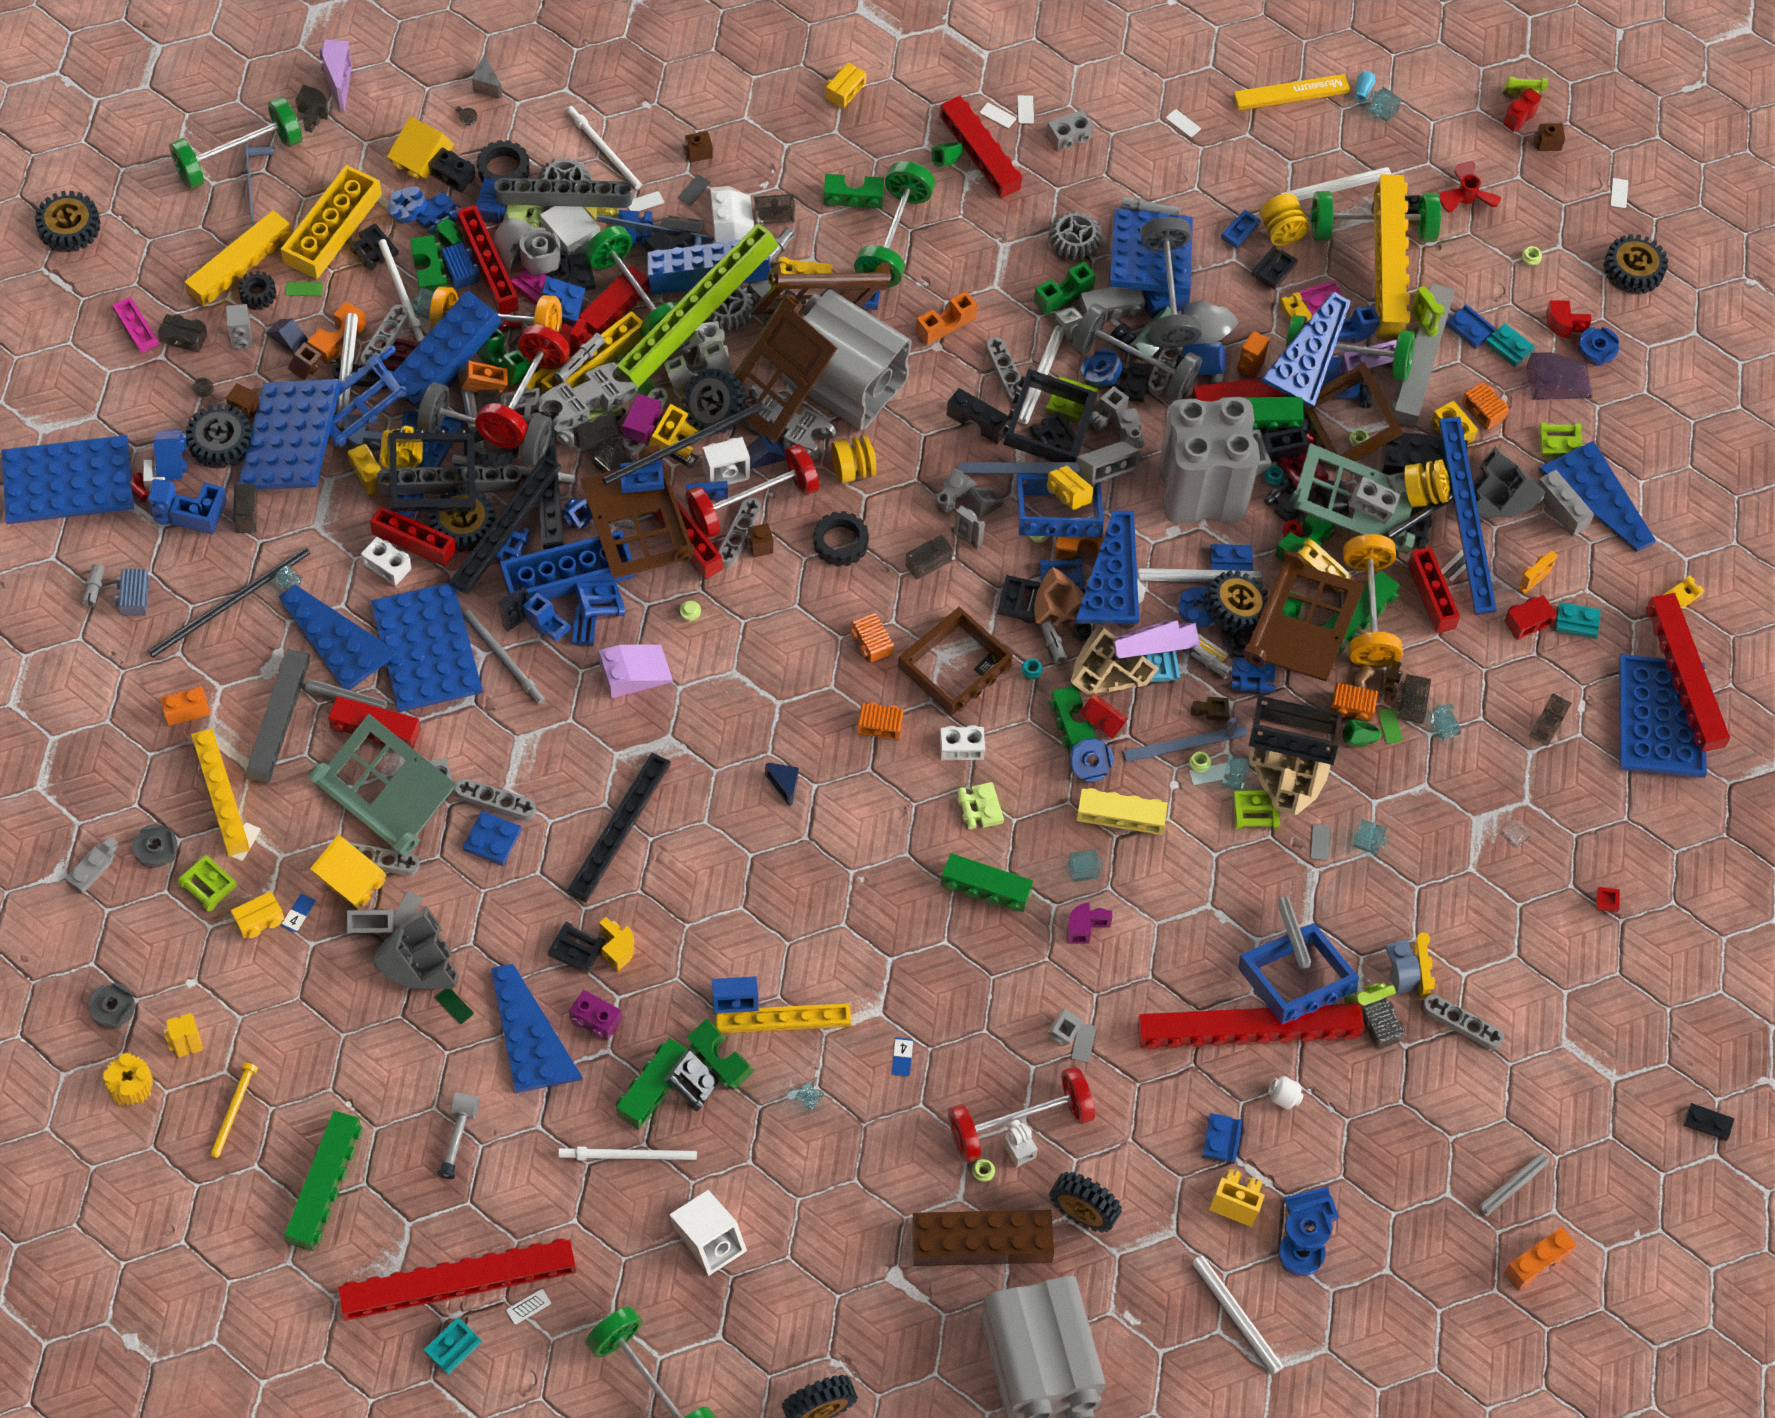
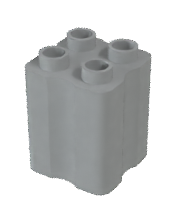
[782,289,911,431]
[1159,397,1260,523]
[980,1276,1106,1418]

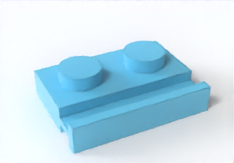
[1144,650,1180,682]

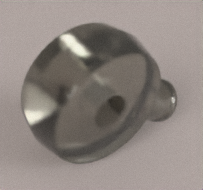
[455,106,478,126]

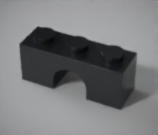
[946,388,1010,444]

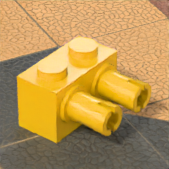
[648,404,700,459]
[1209,1169,1265,1227]

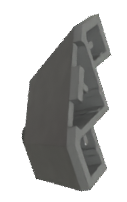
[1473,446,1546,518]
[373,906,459,989]

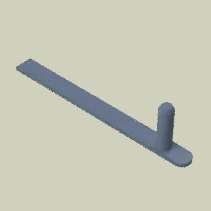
[245,142,274,226]
[596,215,714,246]
[958,462,1080,474]
[1123,717,1247,762]

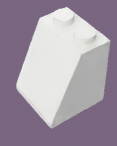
[670,1190,747,1276]

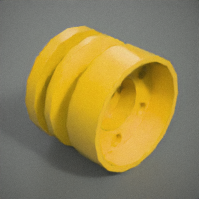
[1259,194,1310,246]
[831,434,876,484]
[1405,460,1450,508]

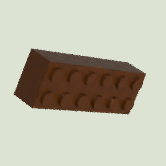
[912,1210,1054,1266]

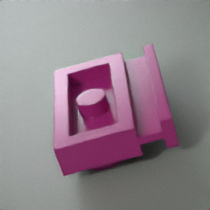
[510,268,547,305]
[1299,280,1344,316]

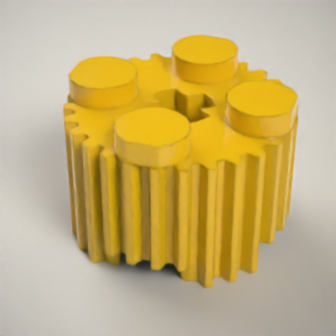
[380,426,423,468]
[103,1053,153,1106]

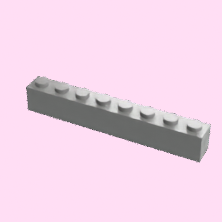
[1391,283,1455,427]

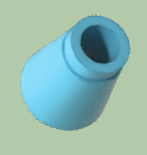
[1355,71,1376,101]

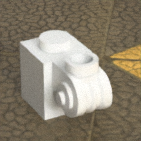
[1003,1120,1038,1168]

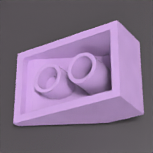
[320,40,352,112]
[599,645,673,698]

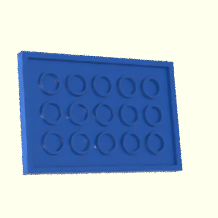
[1110,209,1193,295]
[237,379,341,491]
[1,435,134,524]
[371,583,483,712]
[1619,654,1707,778]

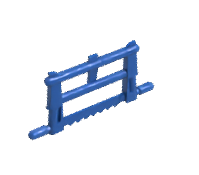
[329,345,408,447]

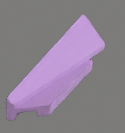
[1332,339,1397,373]
[1113,620,1200,658]

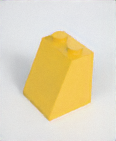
[387,116,455,180]
[310,834,386,910]

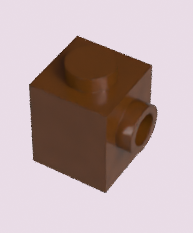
[1534,123,1565,151]
[682,131,713,163]
[288,343,321,381]
[226,383,260,419]
[745,523,774,558]

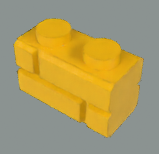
[824,62,866,109]
[347,444,386,495]
[1047,465,1093,510]
[230,891,285,939]
[163,1013,203,1057]

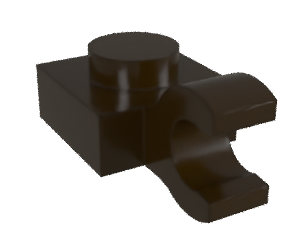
[1380,660,1403,700]
[1191,697,1229,721]

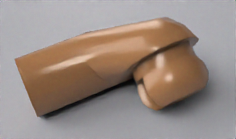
[1354,665,1375,689]

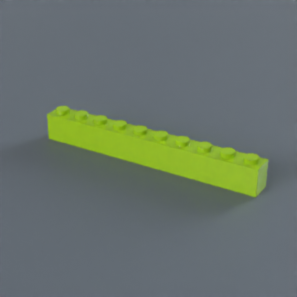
[616,223,779,388]

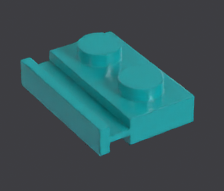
[1485,323,1535,367]
[1555,602,1601,639]
[424,1317,482,1375]

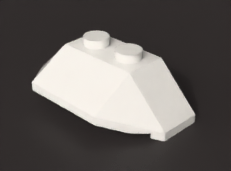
[709,186,754,243]

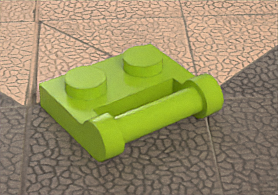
[1502,76,1548,96]
[1411,285,1445,337]
[1539,422,1583,457]
[1233,790,1280,829]
[177,855,237,912]
[1343,982,1396,1005]

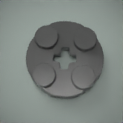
[132,824,178,867]
[89,983,136,1029]

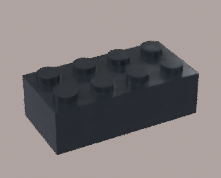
[1380,432,1468,486]

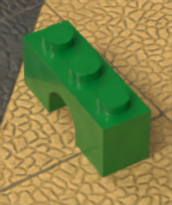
[823,174,884,209]
[410,235,448,299]
[1034,262,1096,316]
[477,329,531,386]
[1275,514,1335,561]
[1049,685,1096,755]
[687,1018,755,1089]

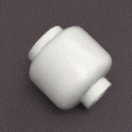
[1268,1076,1303,1110]

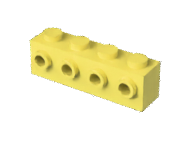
[1076,788,1168,835]

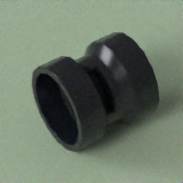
[1110,323,1137,352]

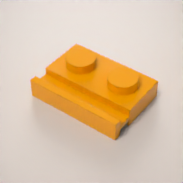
[1518,550,1558,594]

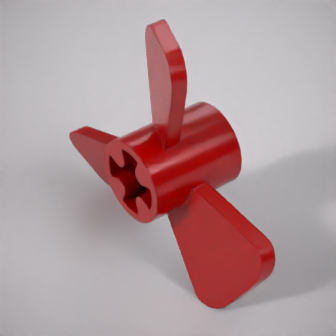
[1439,161,1501,213]

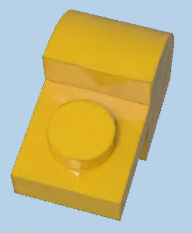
[599,917,634,972]

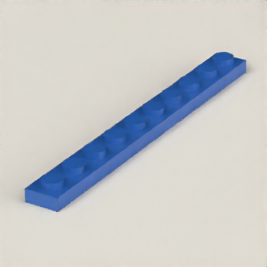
[1439,417,1497,615]

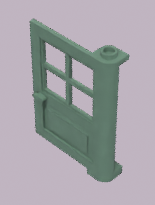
[1290,443,1415,554]
[308,714,457,856]

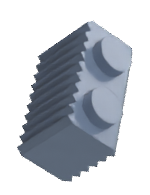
[115,568,150,615]

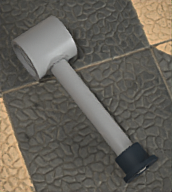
[437,1092,479,1179]

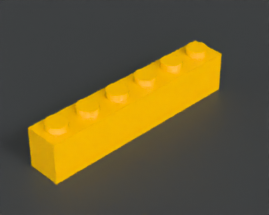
[184,210,292,307]
[541,311,643,395]
[191,728,250,857]

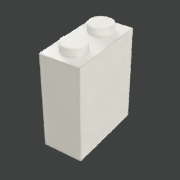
[540,206,600,256]

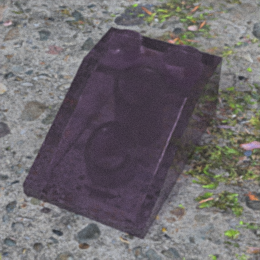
[1526,352,1592,400]

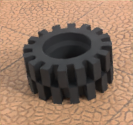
[238,271,277,310]

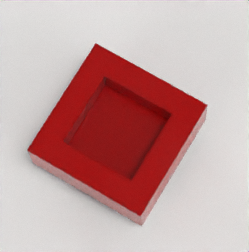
[1596,887,1620,913]

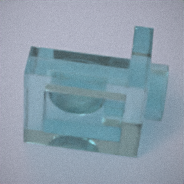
[1430,704,1462,741]

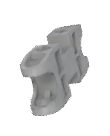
[535,362,638,432]
[740,385,836,459]

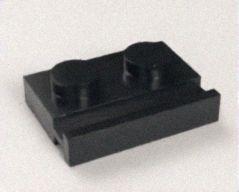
[1251,245,1298,290]
[498,586,529,632]

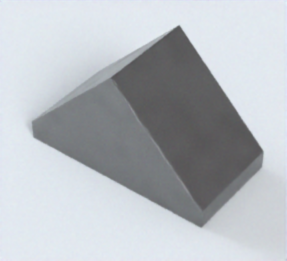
[472,57,502,98]
[967,487,1005,520]

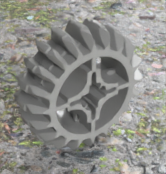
[538,157,591,180]
[1048,211,1102,261]
[706,284,754,332]

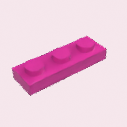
[112,297,159,353]

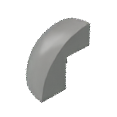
[493,218,531,275]
[1184,301,1239,344]

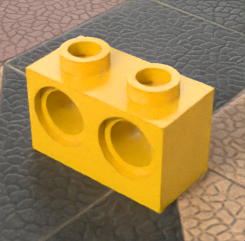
[1431,400,1478,444]

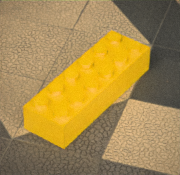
[281,165,382,279]

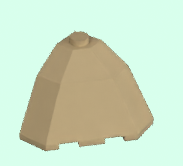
[1071,625,1159,695]
[1248,747,1330,815]

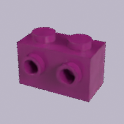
[622,394,663,445]
[569,989,622,1040]

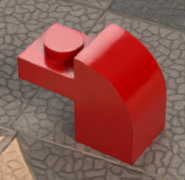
[1546,300,1592,338]
[560,318,593,356]

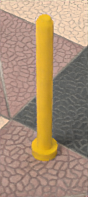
[211,1062,258,1158]

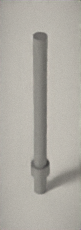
[464,610,545,704]

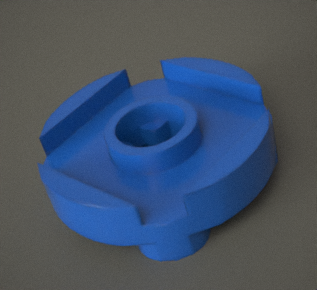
[387,186,427,224]
[1578,327,1619,366]
[1081,349,1122,387]
[1178,587,1216,627]
[1070,738,1114,782]
[1285,1204,1332,1251]
[1278,1229,1326,1276]

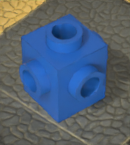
[561,498,593,529]

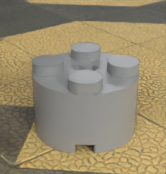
[519,227,560,275]

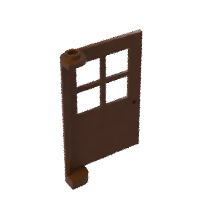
[750,263,891,315]
[733,294,838,443]
[580,444,694,579]
[1244,550,1365,682]

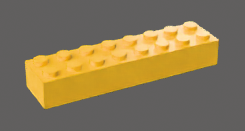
[1374,174,1410,338]

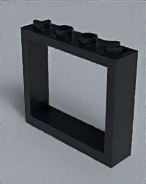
[1002,369,1098,463]
[387,430,476,512]
[1249,695,1342,765]

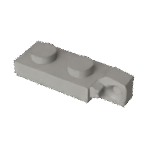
[65,836,119,893]

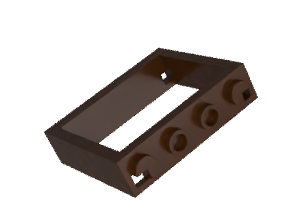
[1303,362,1404,468]
[898,606,1013,716]

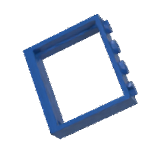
[1016,473,1104,538]
[1238,923,1359,1024]

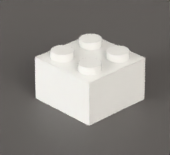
[703,437,750,485]

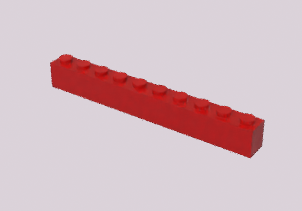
[1137,1003,1364,1049]
[338,1238,576,1321]

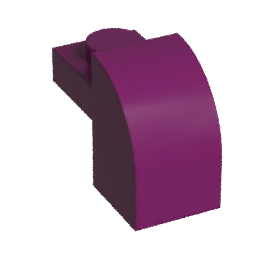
[1067,902,1112,944]

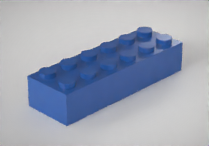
[648,240,771,295]
[393,290,503,411]
[500,530,635,600]

